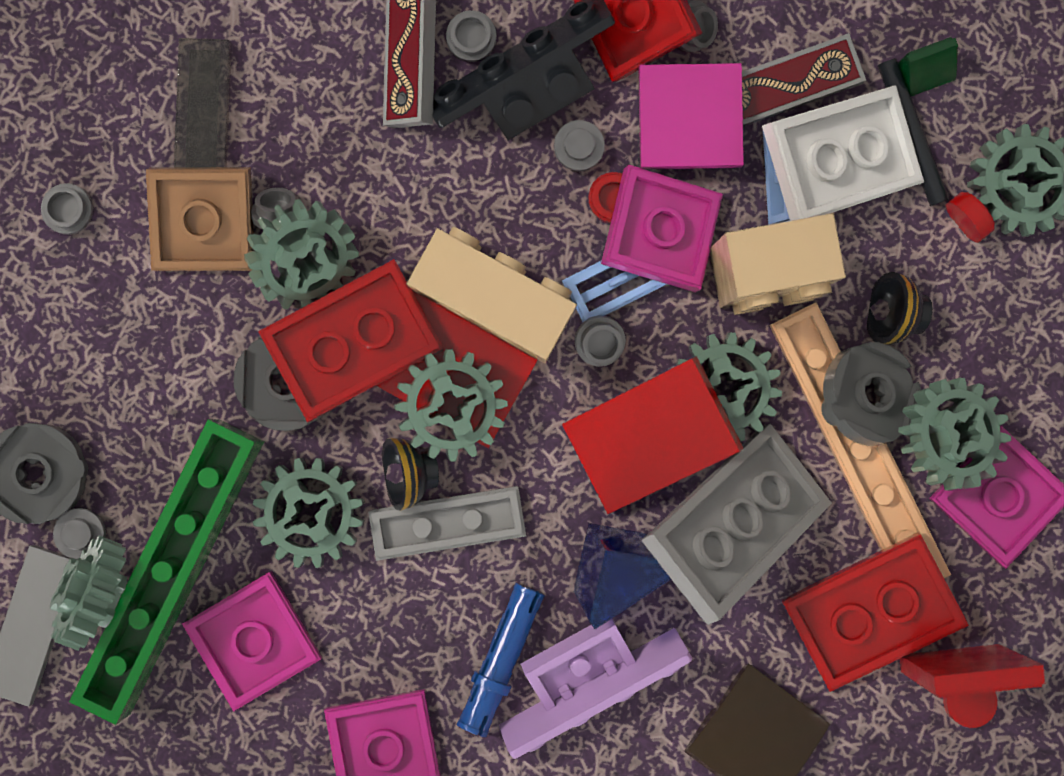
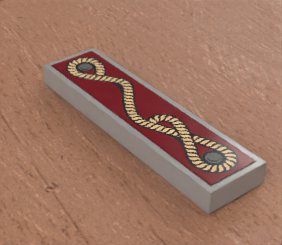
[383,0,436,128]
[742,33,866,127]

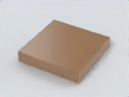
[146,167,254,271]

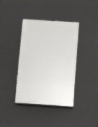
[762,85,924,221]

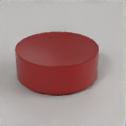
[588,172,622,224]
[946,192,995,243]
[943,692,998,728]

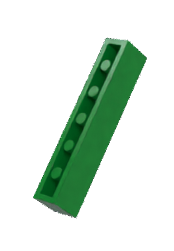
[69,419,265,725]

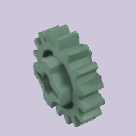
[967,124,1064,237]
[244,199,359,310]
[676,332,782,441]
[394,349,508,462]
[898,377,1011,491]
[253,458,365,568]
[50,535,127,651]

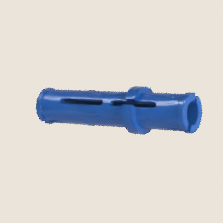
[456,582,545,737]

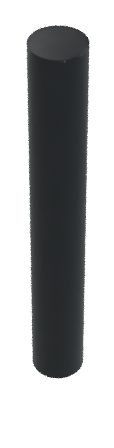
[877,58,949,207]

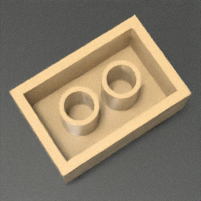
[710,213,846,315]
[407,227,577,364]

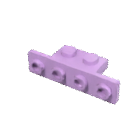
[499,615,692,759]

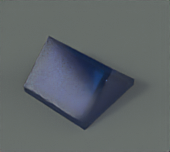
[574,523,671,630]

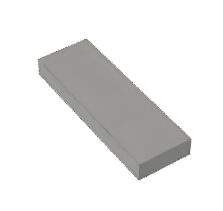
[368,486,526,561]
[0,545,77,707]

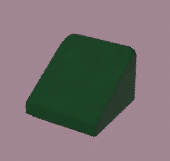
[899,37,958,96]

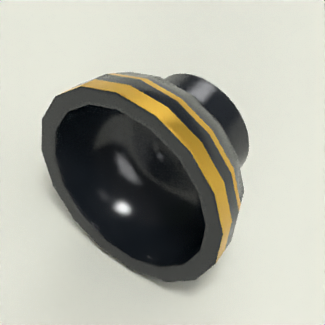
[866,272,933,345]
[382,438,439,511]

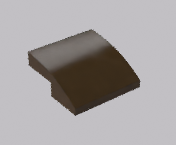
[684,663,830,776]

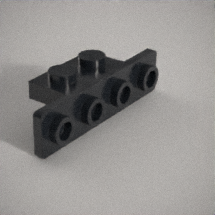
[432,0,615,141]

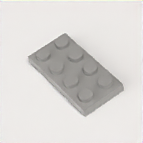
[641,424,832,625]

